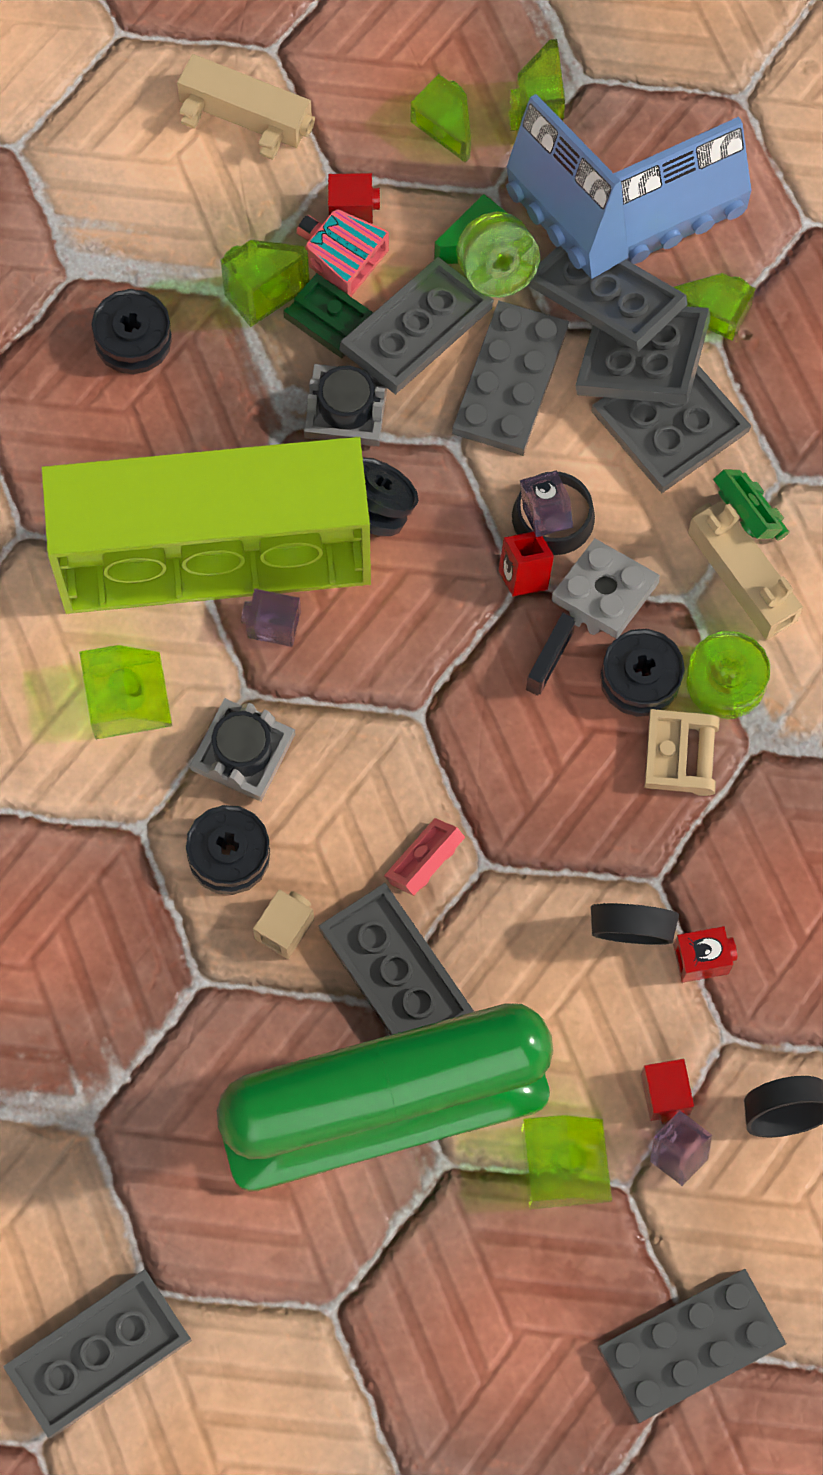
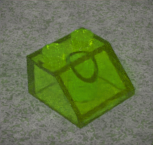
[509,39,565,134]
[220,240,310,327]
[79,645,172,740]
[521,1115,612,1209]

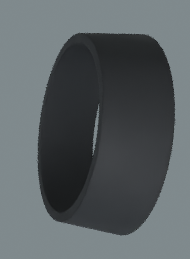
[512,471,595,555]
[591,903,679,945]
[744,1076,823,1138]

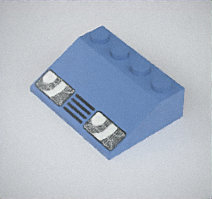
[506,94,629,279]
[614,117,752,264]

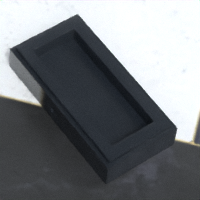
[526,613,576,696]

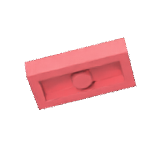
[384,818,465,896]

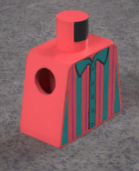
[296,210,389,297]

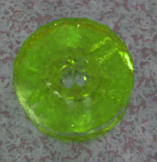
[456,212,540,298]
[686,631,770,719]

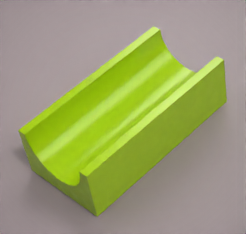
[42,437,371,614]

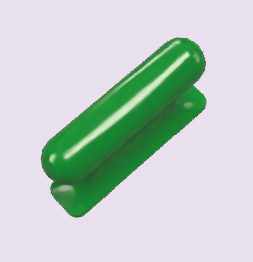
[216,1003,554,1192]

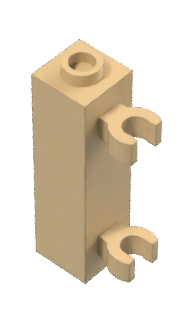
[177,54,315,160]
[688,500,803,640]

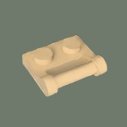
[644,709,720,796]

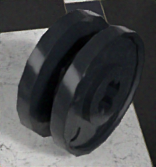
[91,289,172,374]
[362,457,419,537]
[600,629,685,717]
[186,805,270,895]

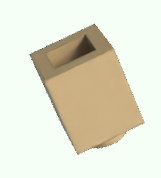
[253,889,314,959]

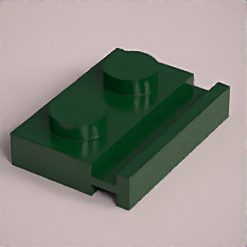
[283,273,373,359]

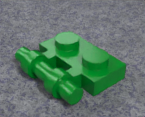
[713,469,790,541]

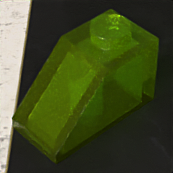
[410,74,471,163]
[674,273,756,341]

